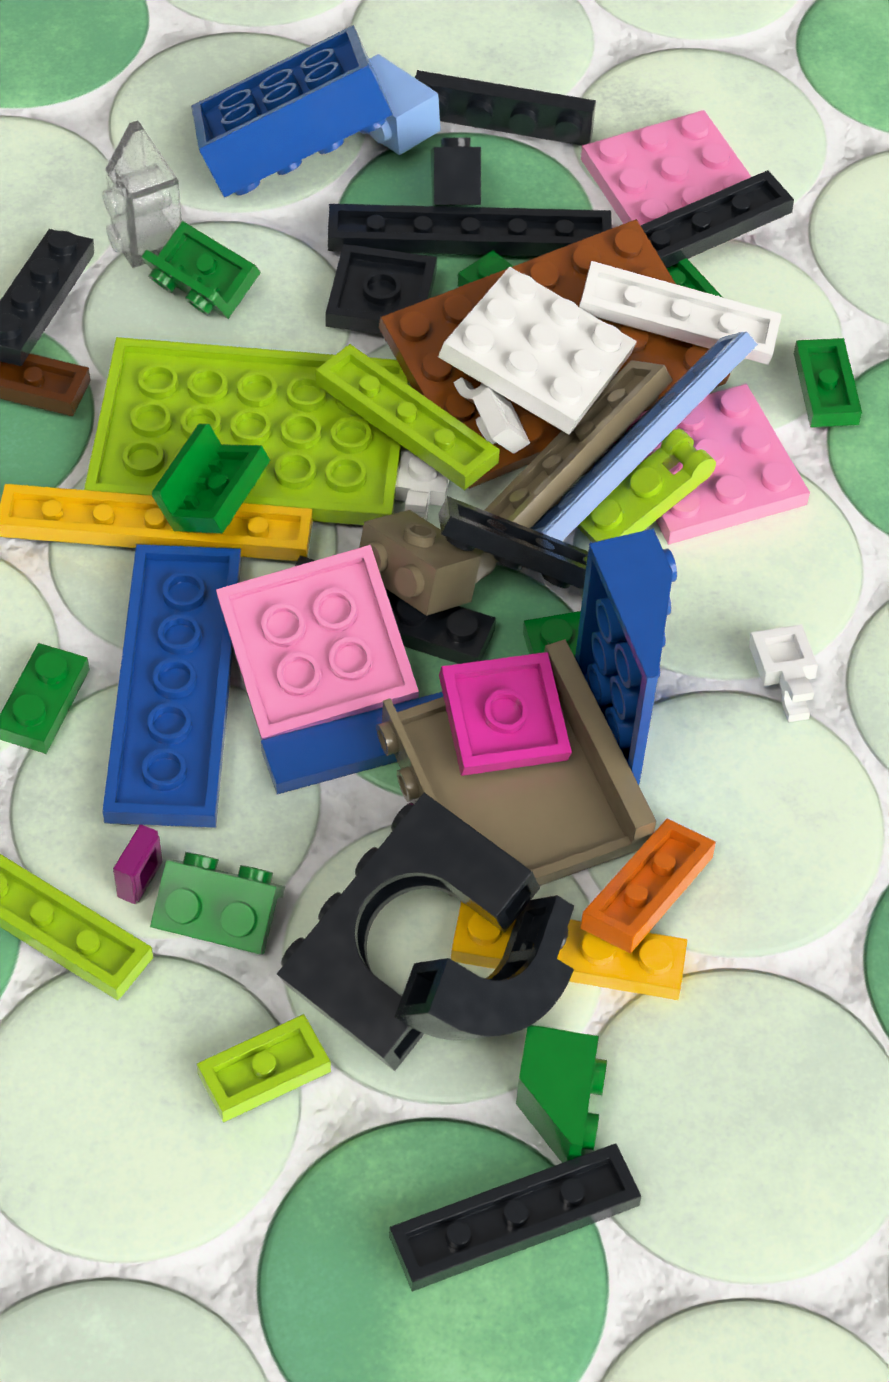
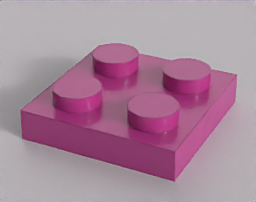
[439,652,572,776]

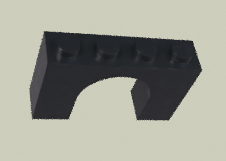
[277,792,540,1071]

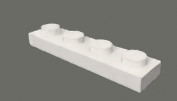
[579,261,782,365]

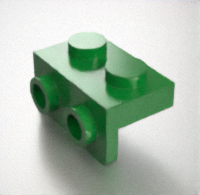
[141,221,261,319]
[152,424,271,534]
[150,852,285,954]

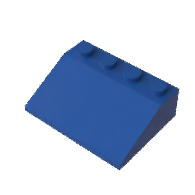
[191,25,393,198]
[575,529,677,785]

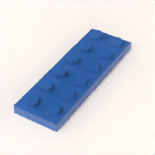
[102,544,242,828]

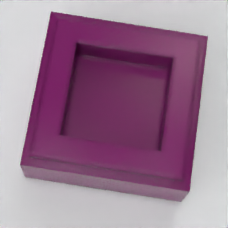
[113,824,163,904]

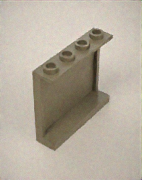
[376,639,657,902]

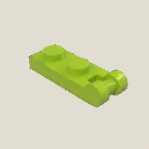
[577,428,716,543]

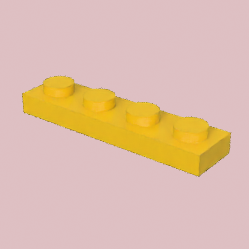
[451,901,688,1000]

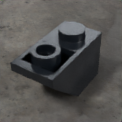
[431,137,481,205]

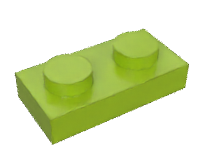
[196,1014,331,1123]

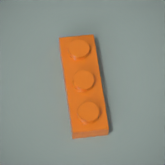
[580,818,716,954]

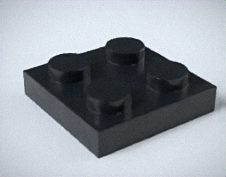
[325,244,437,334]

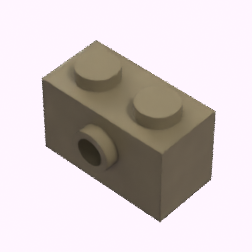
[359,510,481,616]

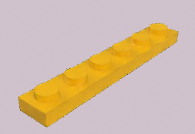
[0,484,313,561]

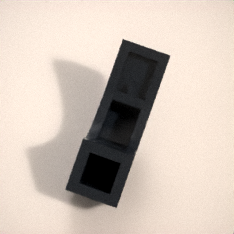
[394,895,575,1040]

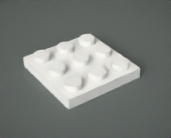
[438,267,637,435]

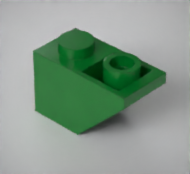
[516,1025,607,1163]

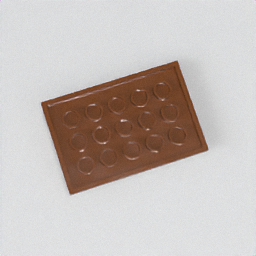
[379,219,730,489]

